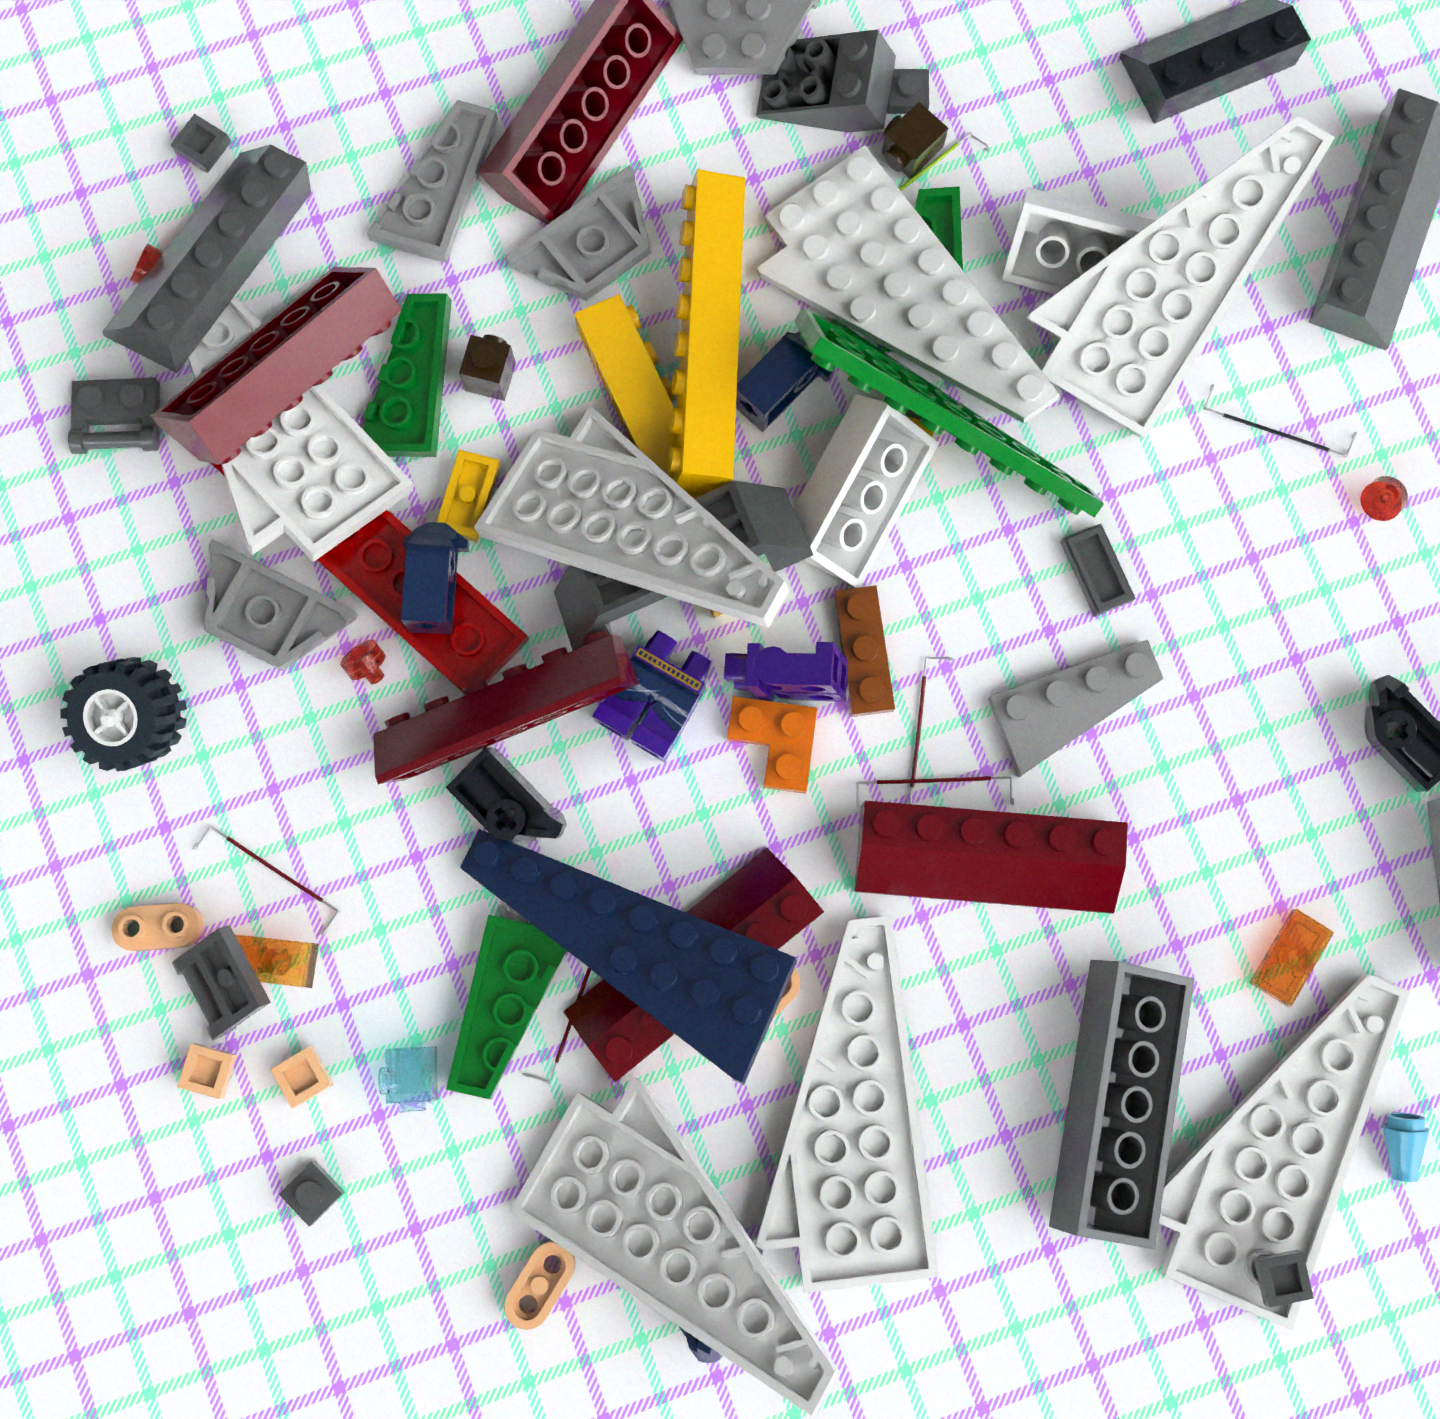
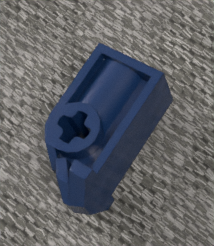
[736,331,833,432]
[401,522,470,634]

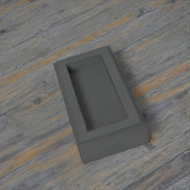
[1060,524,1136,618]

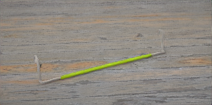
[899,132,990,191]

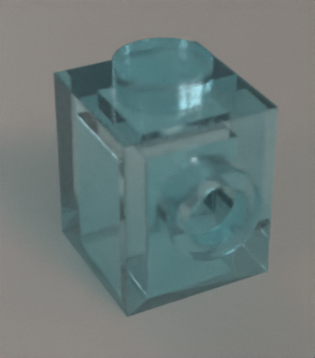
[378,1046,438,1112]

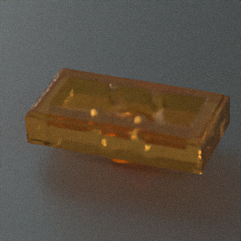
[1249,909,1334,1007]
[235,934,319,988]

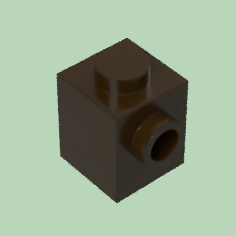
[882,102,949,179]
[459,334,516,401]

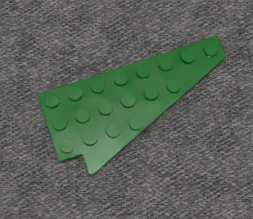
[794,307,1104,518]

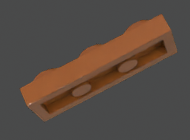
[834,585,895,717]

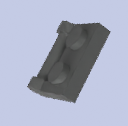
[68,378,160,454]
[172,925,271,1040]

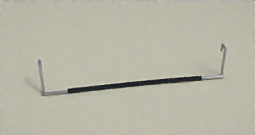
[1204,384,1357,457]

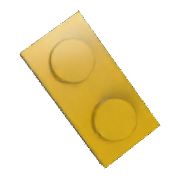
[437,449,501,543]

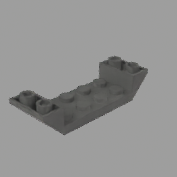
[553,481,814,651]

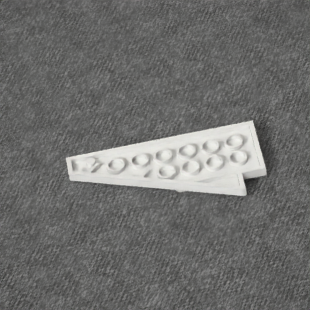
[1027,115,1335,438]
[756,145,1059,423]
[188,296,413,562]
[474,407,789,628]
[755,915,939,1293]
[1159,974,1411,1331]
[509,1077,839,1416]

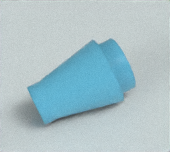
[1382,1112,1430,1182]

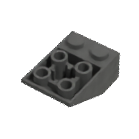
[756,29,896,133]

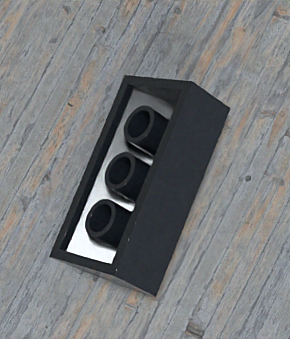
[1119,0,1311,124]

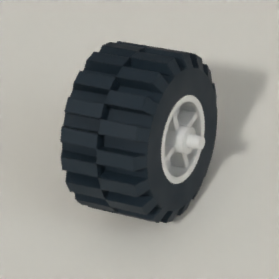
[60,657,187,772]

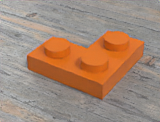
[727,696,817,794]

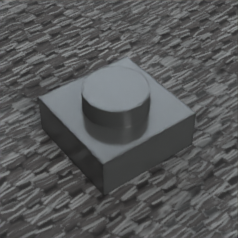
[888,69,929,114]
[171,113,231,173]
[279,1160,346,1227]
[1253,1250,1314,1308]

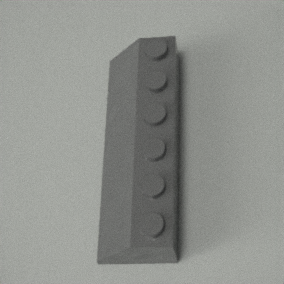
[1308,88,1440,350]
[102,144,311,373]
[1049,960,1195,1249]

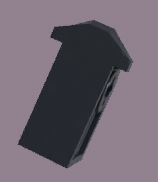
[1364,675,1440,792]
[445,747,567,842]

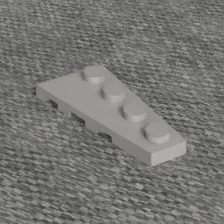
[367,100,498,263]
[988,640,1164,777]

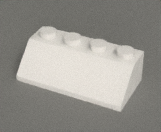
[1001,187,1155,294]
[794,394,939,588]

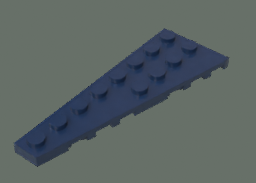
[460,829,797,1085]

